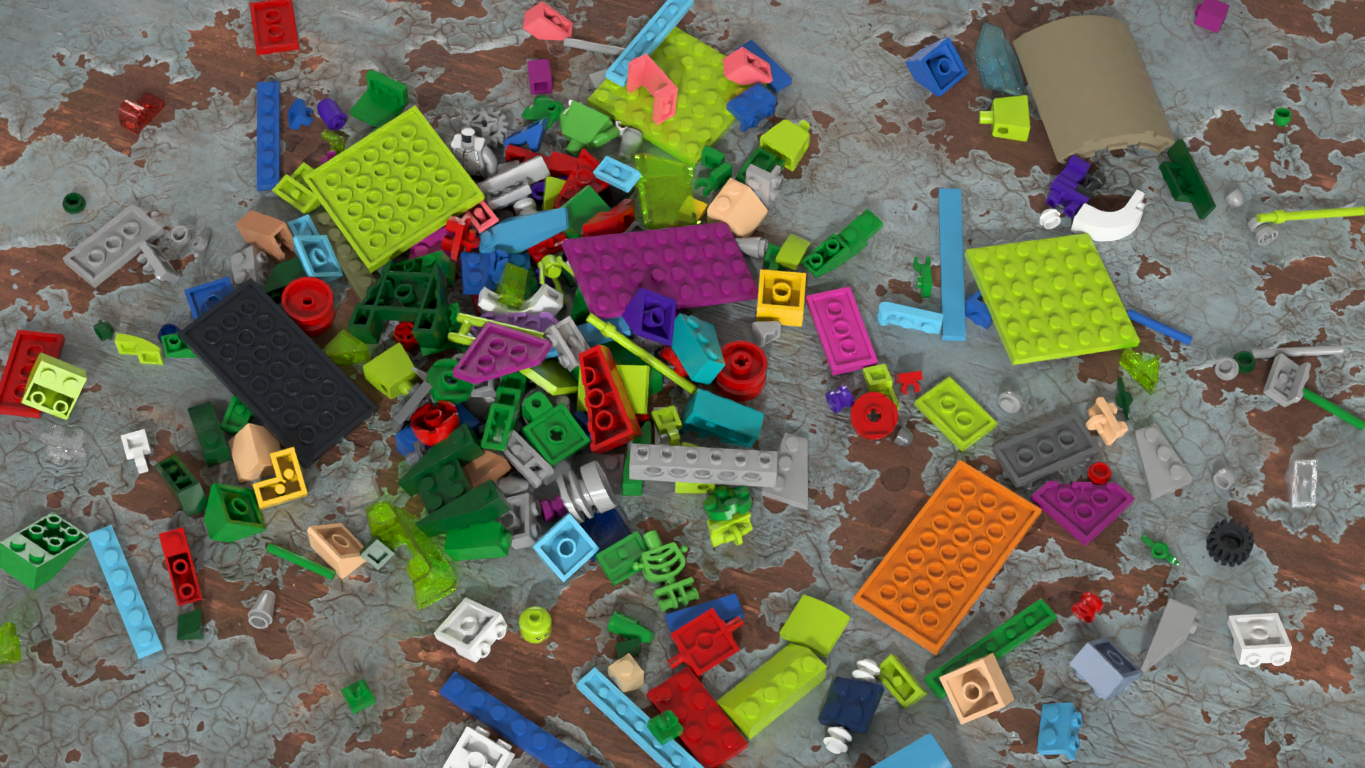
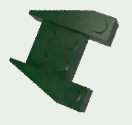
[347,260,449,349]
[398,423,511,538]

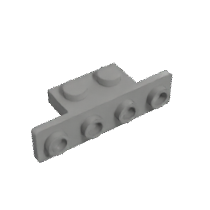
[476,155,550,210]

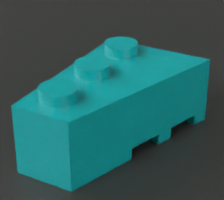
[671,313,725,385]
[679,389,764,448]

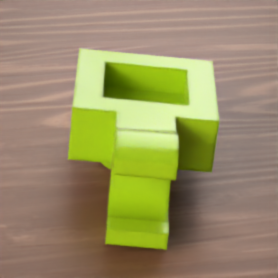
[651,405,682,446]

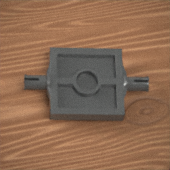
[575,452,625,515]

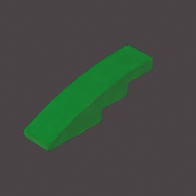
[481,372,528,451]

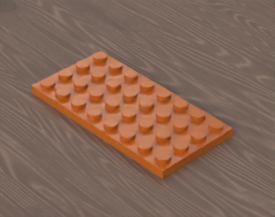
[853,460,1042,656]

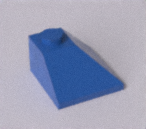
[905,37,968,97]

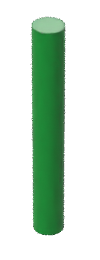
[1302,387,1365,431]
[267,542,336,580]

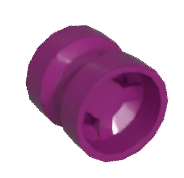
[539,494,569,523]

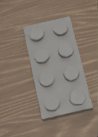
[63,204,164,288]

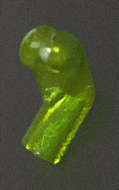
[321,129,345,155]

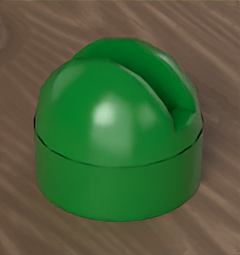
[1273,108,1292,127]

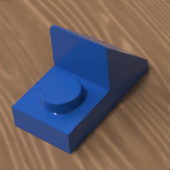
[503,117,548,153]

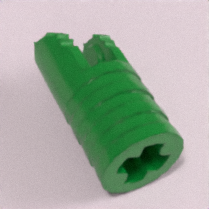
[607,610,655,644]

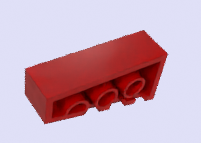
[578,344,643,454]

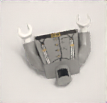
[445,128,497,181]

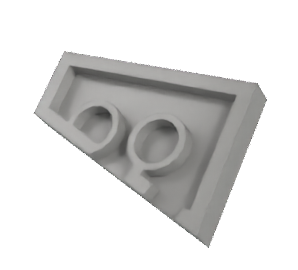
[762,433,808,510]

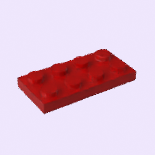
[0,330,65,419]
[646,667,748,768]

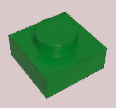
[701,145,725,170]

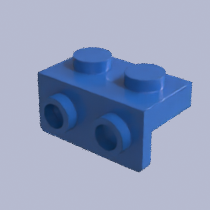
[726,82,776,132]

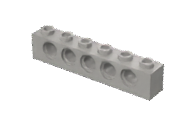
[629,443,778,487]

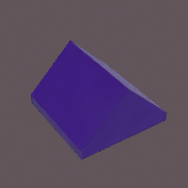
[621,288,677,346]

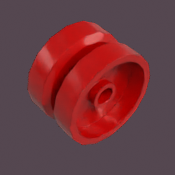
[282,277,335,337]
[715,341,767,401]

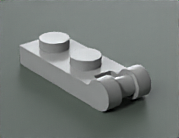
[498,430,555,489]

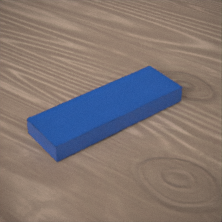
[735,39,792,93]
[665,593,744,633]

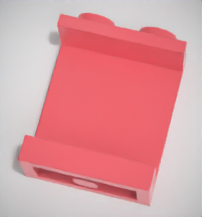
[627,53,678,125]

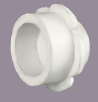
[1039,209,1061,229]

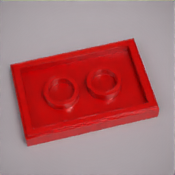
[249,0,300,56]

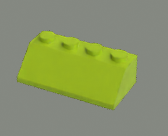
[716,643,827,740]

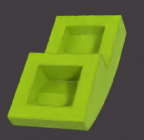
[775,234,811,271]
[115,333,164,365]
[863,364,899,415]

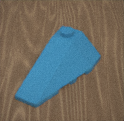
[478,207,569,254]

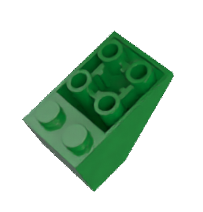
[0,512,89,590]

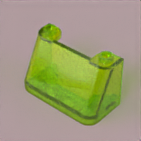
[634,153,701,230]
[365,501,457,611]

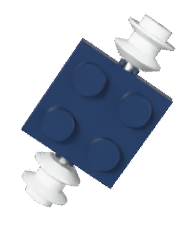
[818,659,885,754]

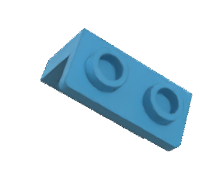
[1037,702,1083,760]

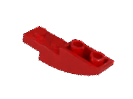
[505,144,578,182]
[582,199,635,237]

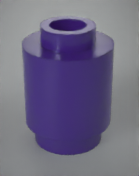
[317,98,347,130]

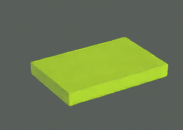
[520,360,578,395]
[577,365,650,414]
[914,376,998,452]

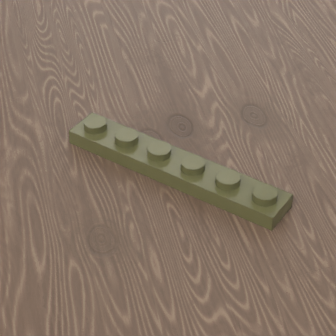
[310,210,377,303]

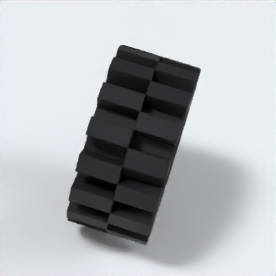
[1206,519,1254,567]

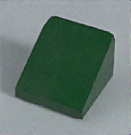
[177,609,204,640]
[615,638,641,660]

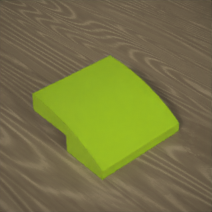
[272,162,322,215]
[779,594,850,658]

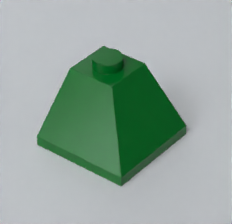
[204,483,266,543]

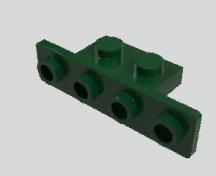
[1159,139,1216,220]

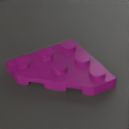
[453,321,552,384]
[1031,481,1135,547]

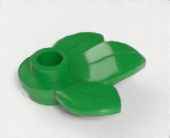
[522,96,564,130]

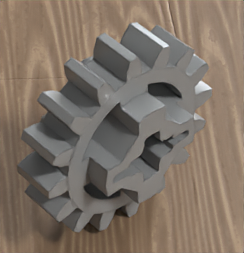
[461,107,509,149]

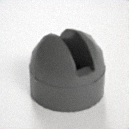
[893,426,913,447]

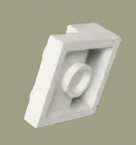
[434,597,508,663]
[1227,613,1292,667]
[443,725,515,768]

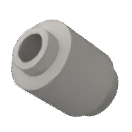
[499,476,535,498]

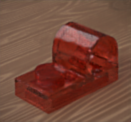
[118,91,165,135]

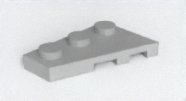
[1133,423,1193,501]

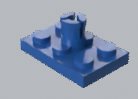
[460,250,532,296]

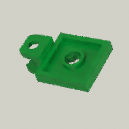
[521,391,590,468]

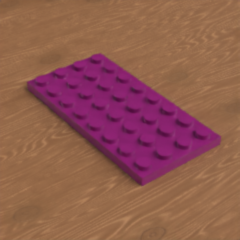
[562,222,759,319]

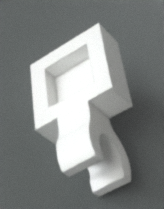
[121,429,151,474]

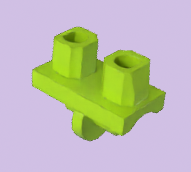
[707,511,753,547]

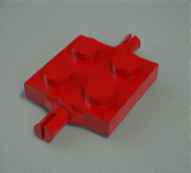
[666,608,744,678]

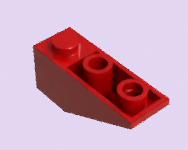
[159,527,203,606]

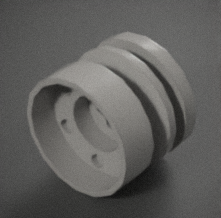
[557,460,617,524]

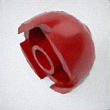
[410,400,460,447]

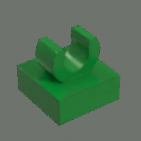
[341,678,376,714]
[646,710,684,746]

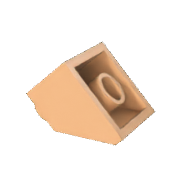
[707,178,768,239]
[939,653,1015,725]

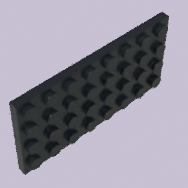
[178,278,378,470]

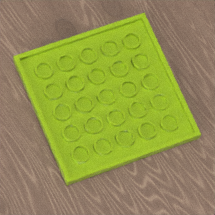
[587,26,767,169]
[303,106,485,273]
[964,233,1140,365]

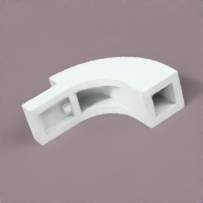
[1071,190,1145,241]
[478,283,563,316]

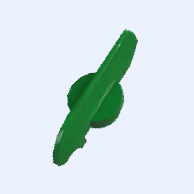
[1140,534,1180,566]

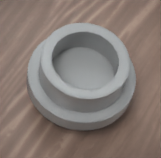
[1215,357,1239,380]
[998,390,1021,413]

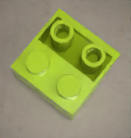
[21,352,87,420]

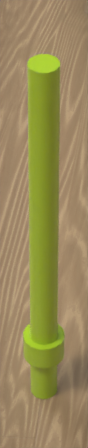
[1256,206,1365,224]
[586,313,700,395]

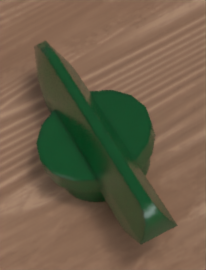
[522,267,539,299]
[1115,377,1133,420]

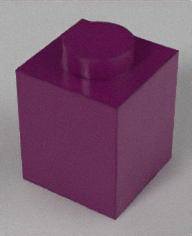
[1194,0,1230,33]
[527,59,552,95]

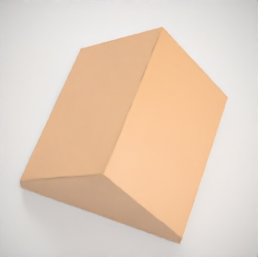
[228,423,281,484]
[307,523,366,579]

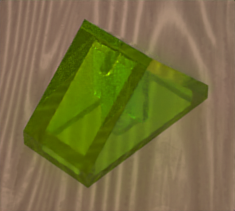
[322,329,371,366]

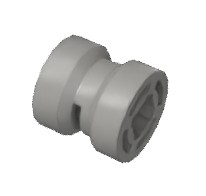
[1248,216,1278,245]

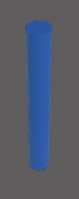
[1127,309,1193,345]

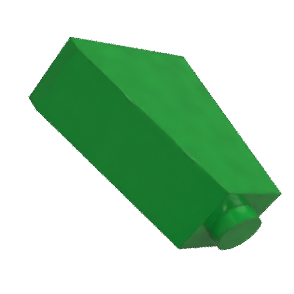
[444,521,512,561]

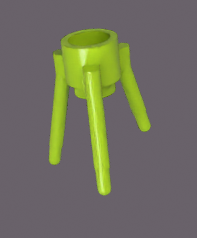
[538,255,575,305]

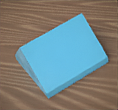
[293,235,344,283]
[532,513,599,582]

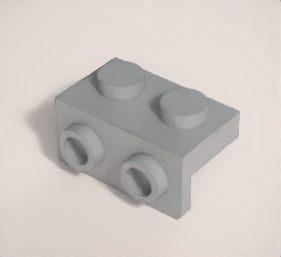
[745,164,782,208]
[231,245,270,290]
[544,316,591,372]
[1263,353,1311,407]

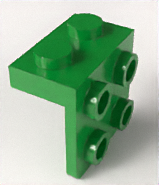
[350,69,409,128]

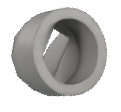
[1225,189,1245,208]
[171,225,191,245]
[1213,468,1235,489]

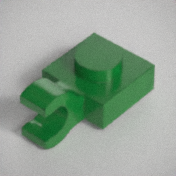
[695,162,732,197]
[763,243,786,271]
[913,257,933,298]

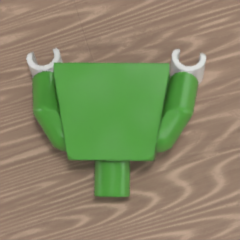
[559,100,628,157]

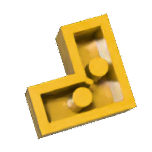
[253,447,308,510]

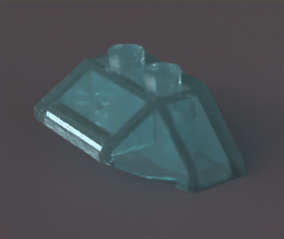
[974,23,1026,96]

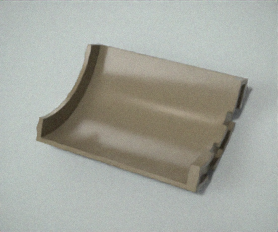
[1013,15,1176,166]

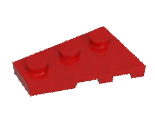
[553,148,611,209]

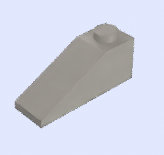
[1140,598,1199,672]

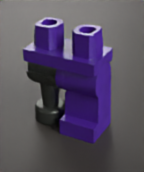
[1046,155,1107,219]

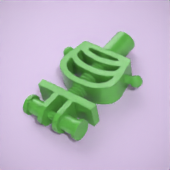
[632,530,699,613]

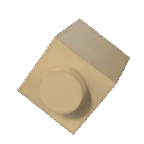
[608,653,644,696]

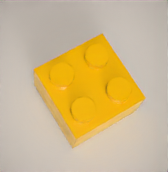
[756,269,806,327]

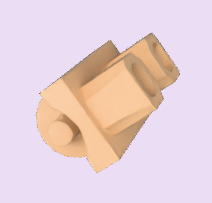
[1086,397,1128,446]

